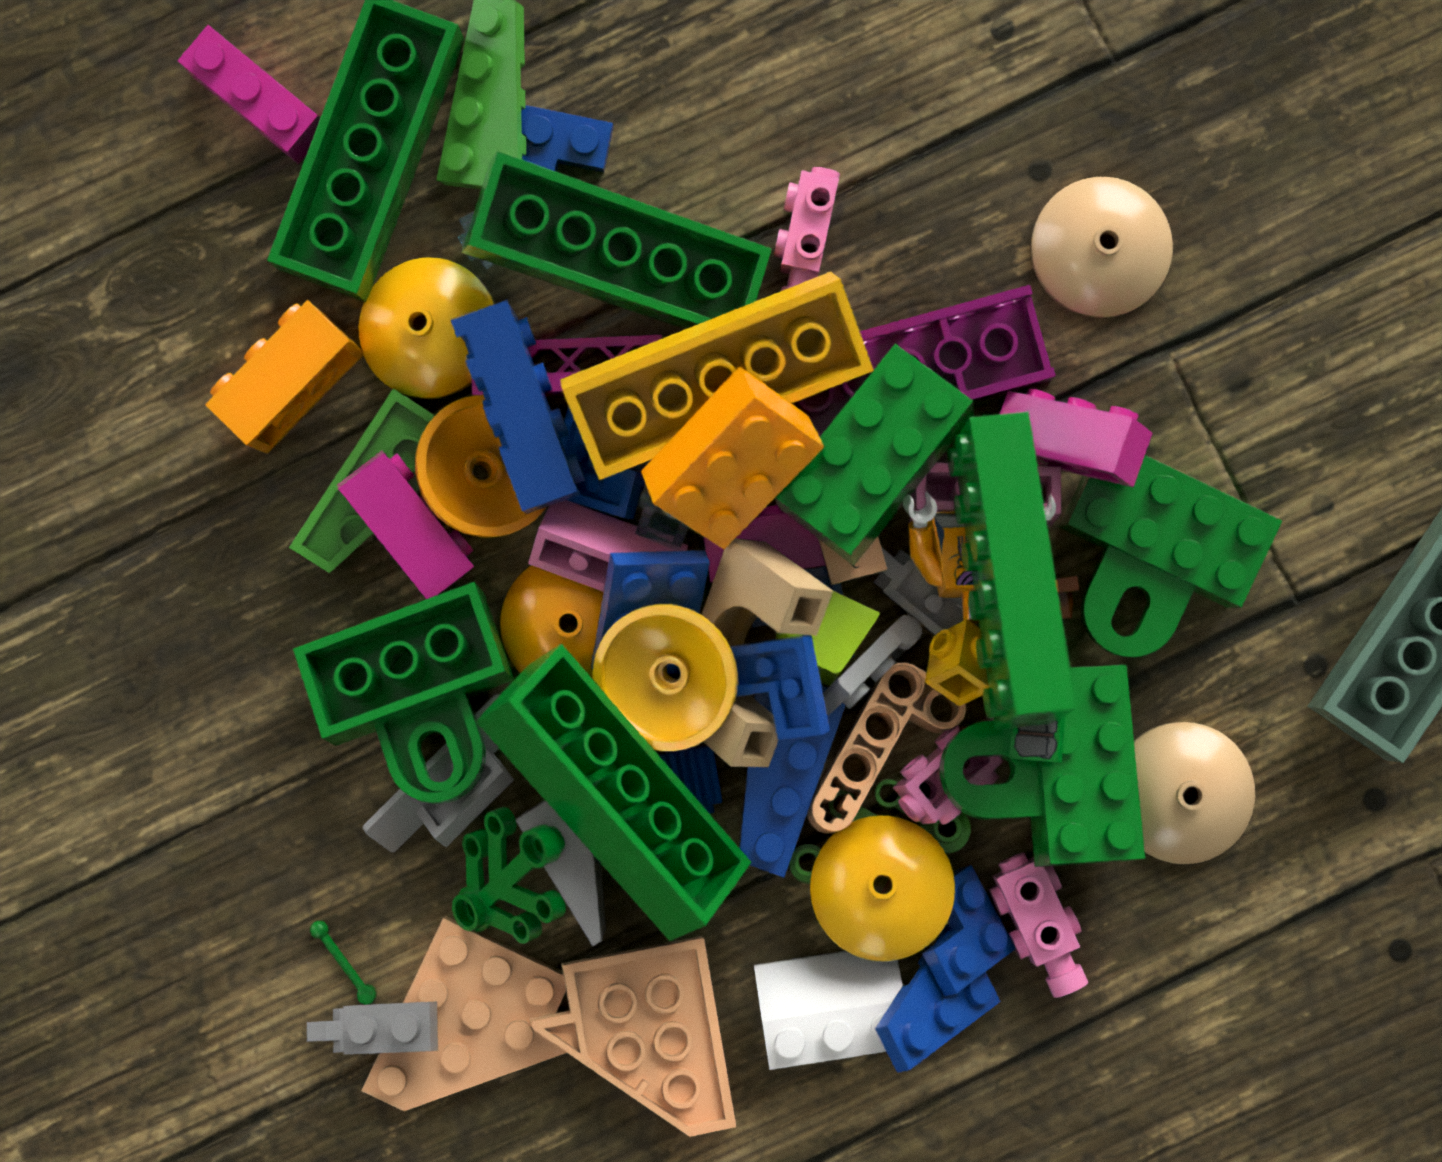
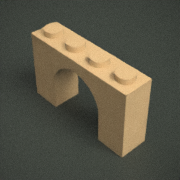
[702,538,833,767]

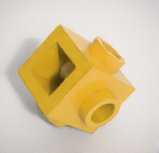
[925,619,989,706]

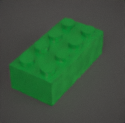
[774,344,974,566]

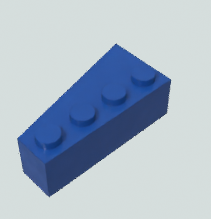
[450,300,585,514]
[739,685,845,877]

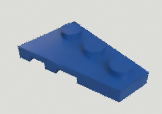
[875,923,1001,1073]

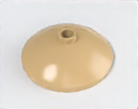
[1031,177,1173,318]
[1134,722,1255,864]

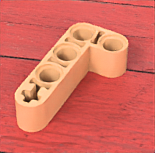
[807,662,967,834]

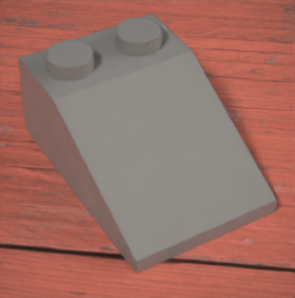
[516,800,607,946]

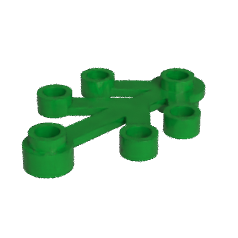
[452,807,566,944]

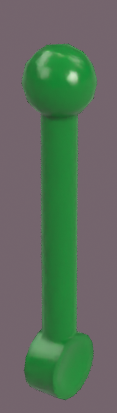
[310,920,377,1005]

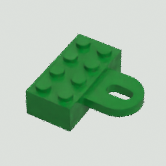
[1059,455,1282,657]
[293,582,514,804]
[939,665,1145,867]

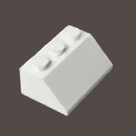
[754,951,903,1070]

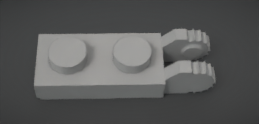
[823,614,923,715]

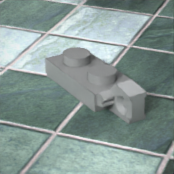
[873,547,978,636]
[307,1001,438,1055]

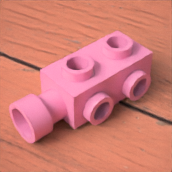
[774,167,840,291]
[893,716,1004,825]
[989,853,1088,998]

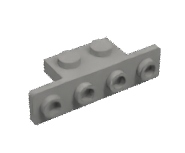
[363,694,514,852]

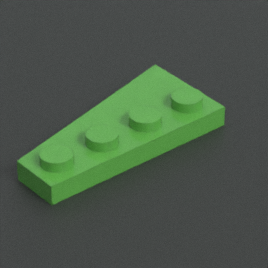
[436,0,526,190]
[289,388,435,573]

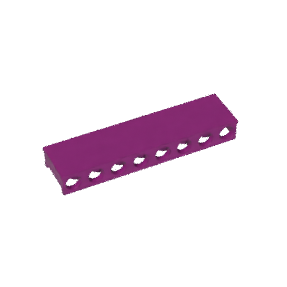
[791,285,1056,437]

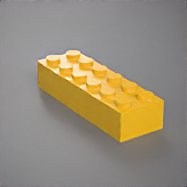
[560,272,874,480]

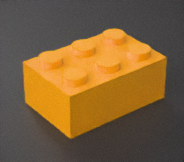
[205,300,364,454]
[641,367,824,549]

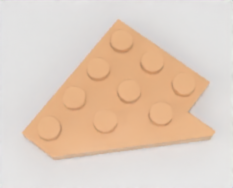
[361,916,567,1111]
[529,936,736,1137]

